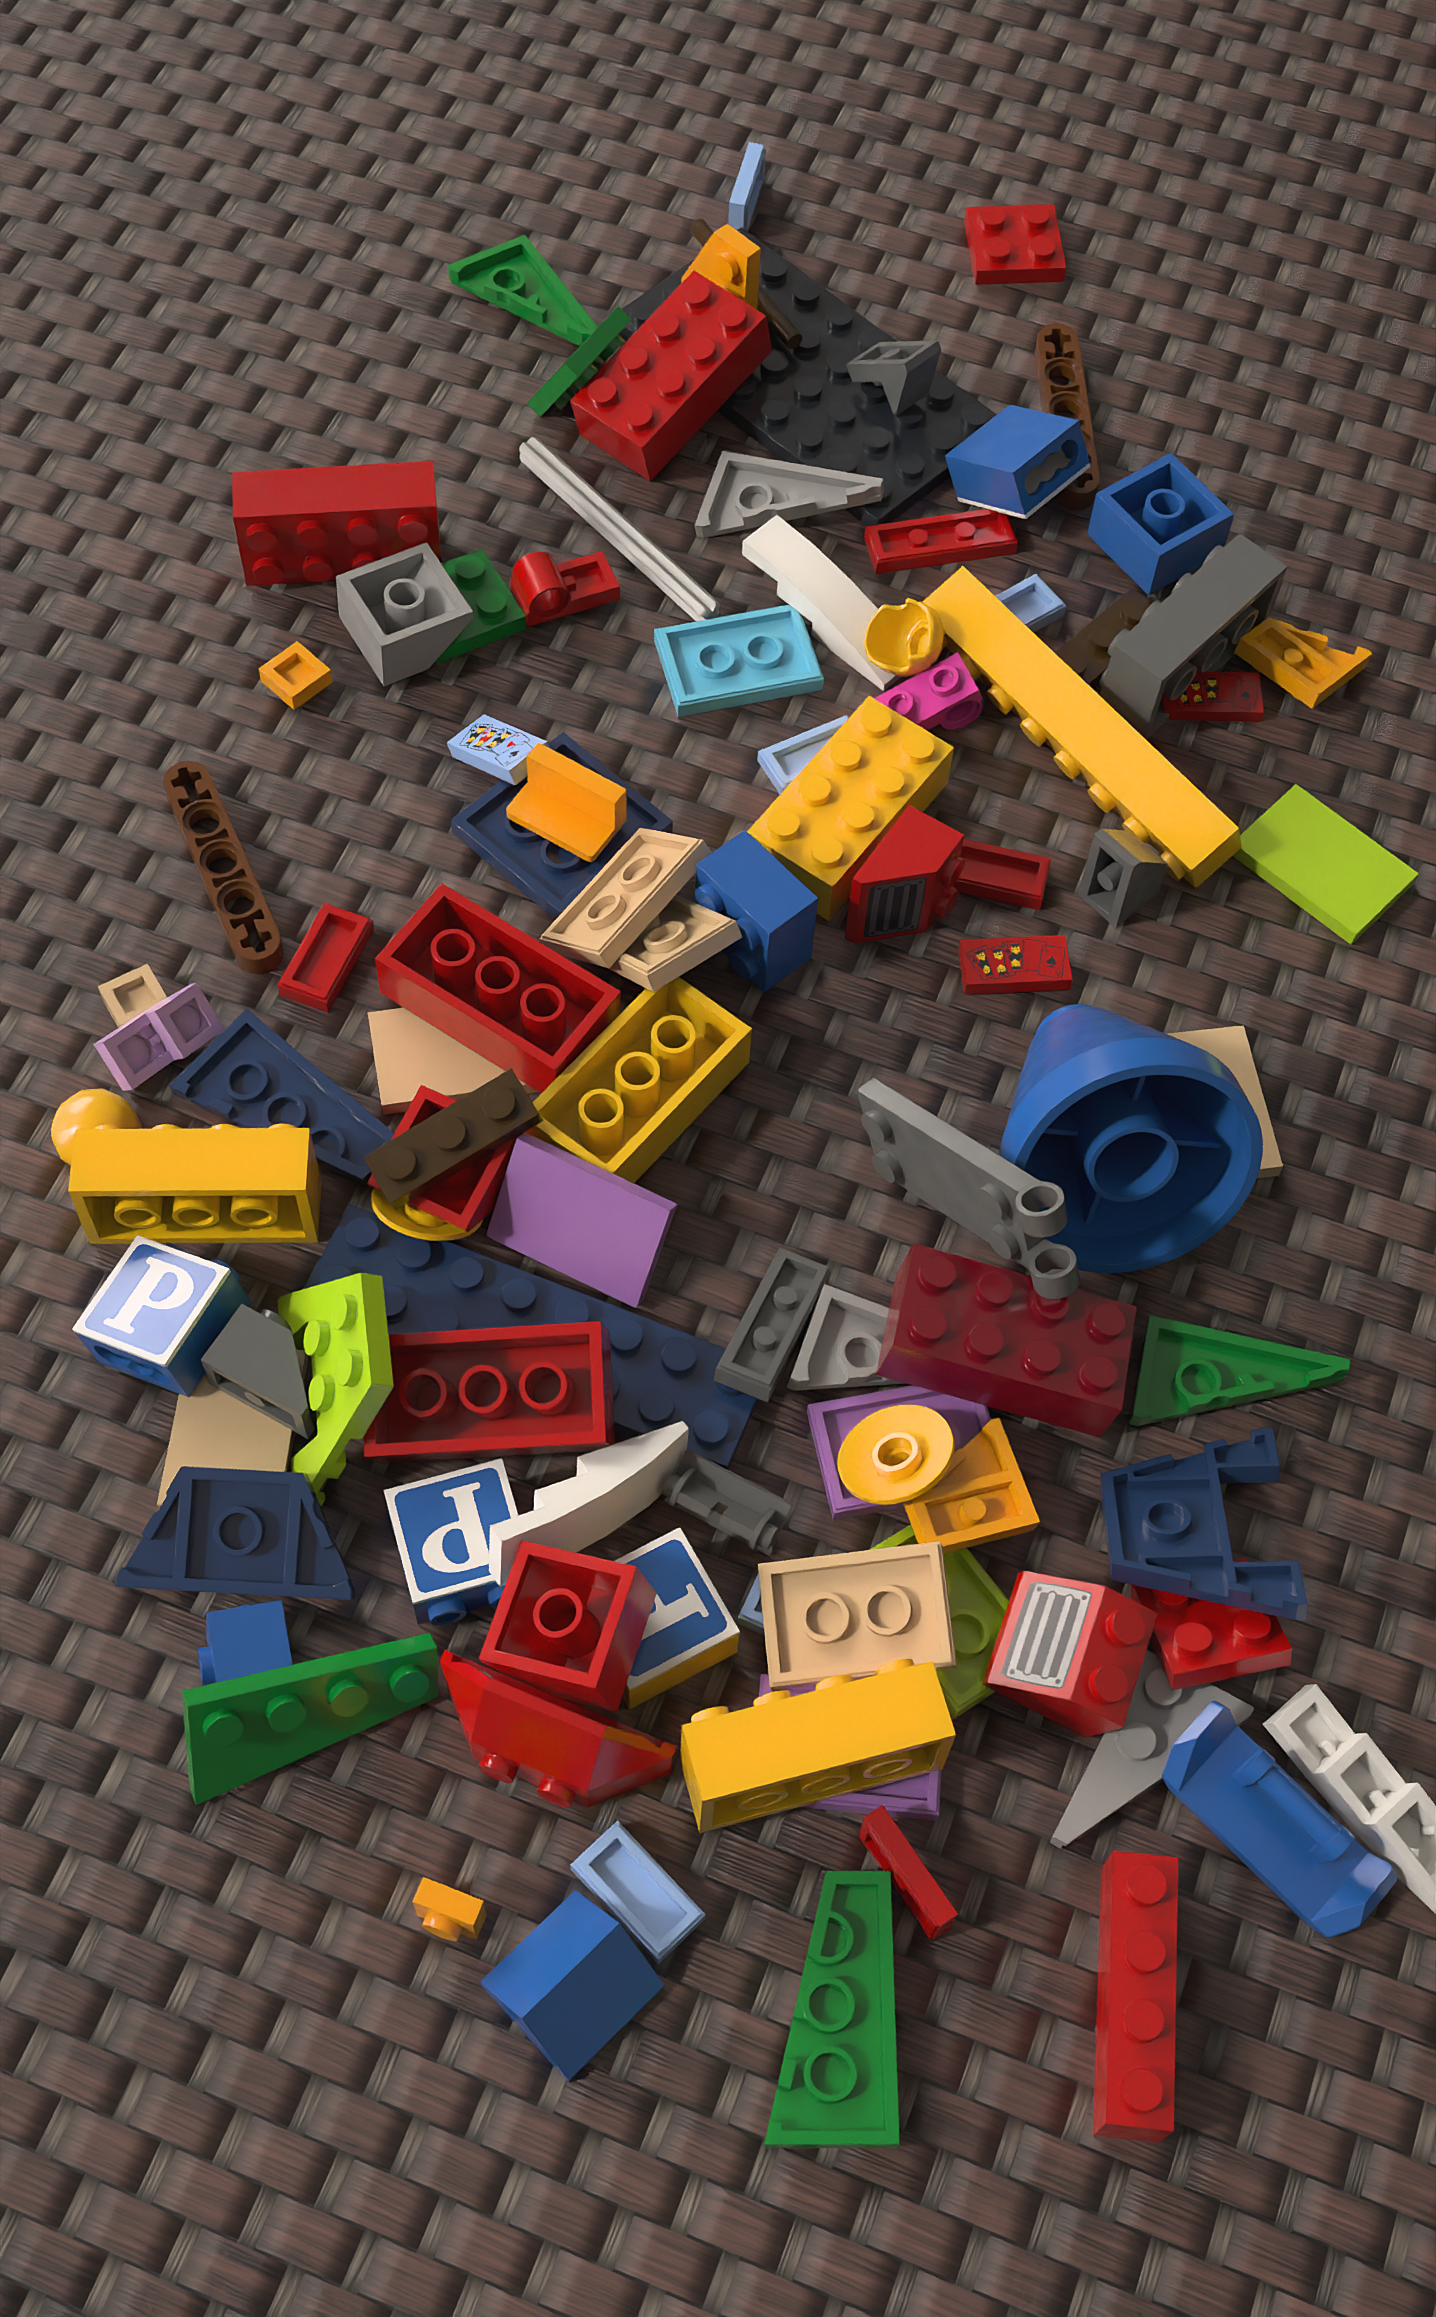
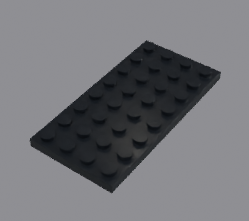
[619,227,997,526]

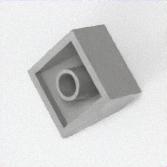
[336,542,473,686]

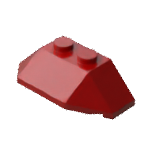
[440,1650,677,1808]

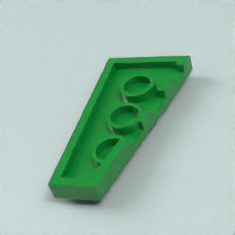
[182,1633,438,1805]
[763,1871,900,2148]

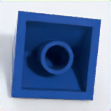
[480,1890,665,2082]

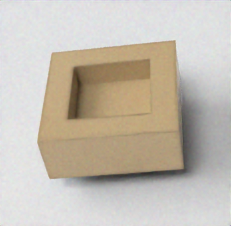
[98,964,167,1028]

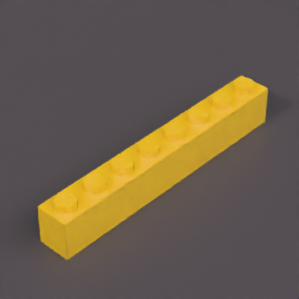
[923,566,1242,889]

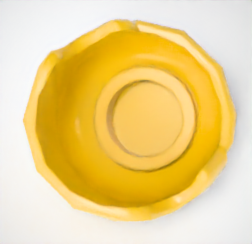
[864,598,945,677]
[51,1088,142,1165]

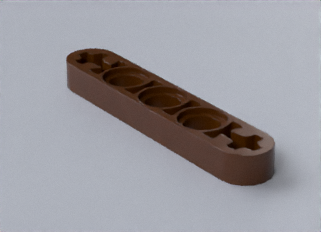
[1034,323,1100,510]
[163,761,284,974]

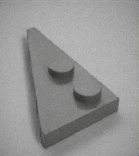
[694,451,884,538]
[787,1284,905,1391]
[1049,1650,1254,1849]

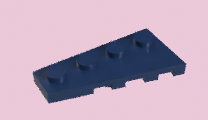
[169,1008,394,1187]

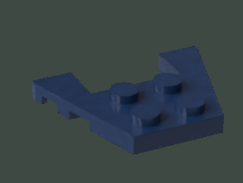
[1100,1427,1308,1620]

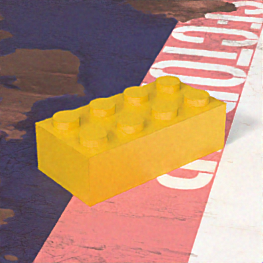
[747,696,954,921]
[524,977,752,1183]
[68,1124,322,1244]
[680,1658,956,1833]

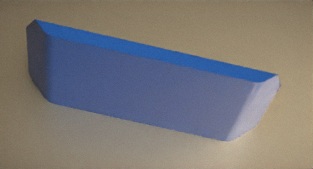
[1162,1701,1397,1938]

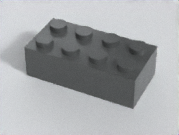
[1099,533,1288,740]

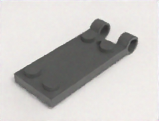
[857,1078,1080,1299]

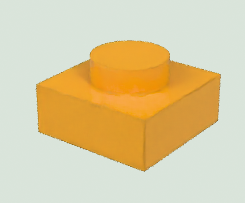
[259,641,333,710]
[413,1877,487,1942]

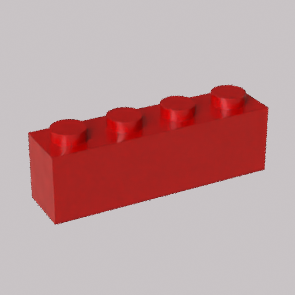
[1093,1850,1178,2143]

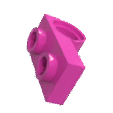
[874,652,983,731]

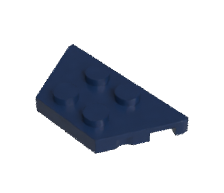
[115,1466,355,1600]

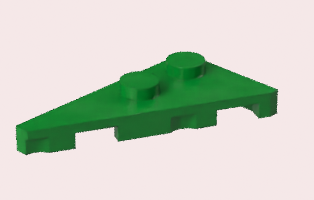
[448,235,597,346]
[1129,1315,1350,1426]

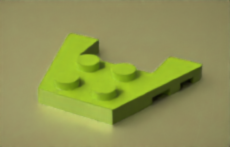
[278,1273,394,1506]

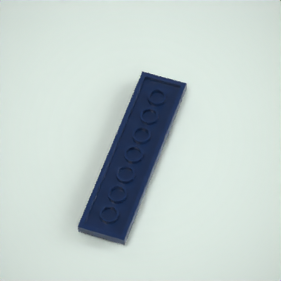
[304,1204,759,1470]

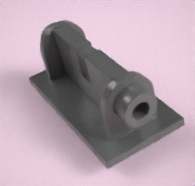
[661,1449,793,1556]

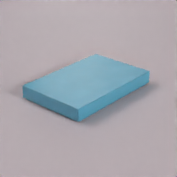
[654,605,824,717]

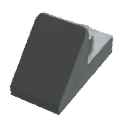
[846,341,941,415]

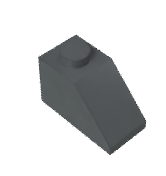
[1078,828,1168,928]
[201,1304,314,1439]

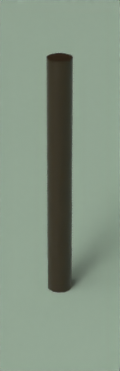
[690,219,803,350]

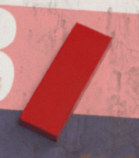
[864,509,1018,574]

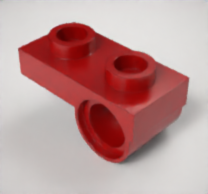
[510,551,620,627]

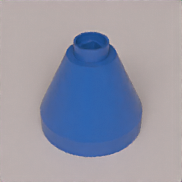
[999,1004,1263,1273]

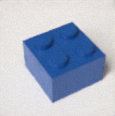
[1087,453,1234,595]
[695,830,818,993]

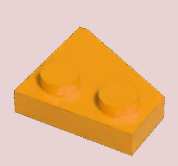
[681,224,761,309]
[1234,617,1372,709]
[903,1418,1040,1554]

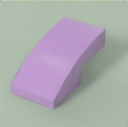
[93,983,225,1091]

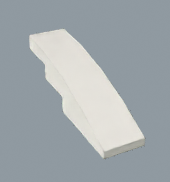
[742,515,901,691]
[489,1421,689,1587]
[1263,1684,1436,1914]

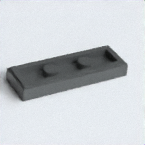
[713,1247,832,1402]

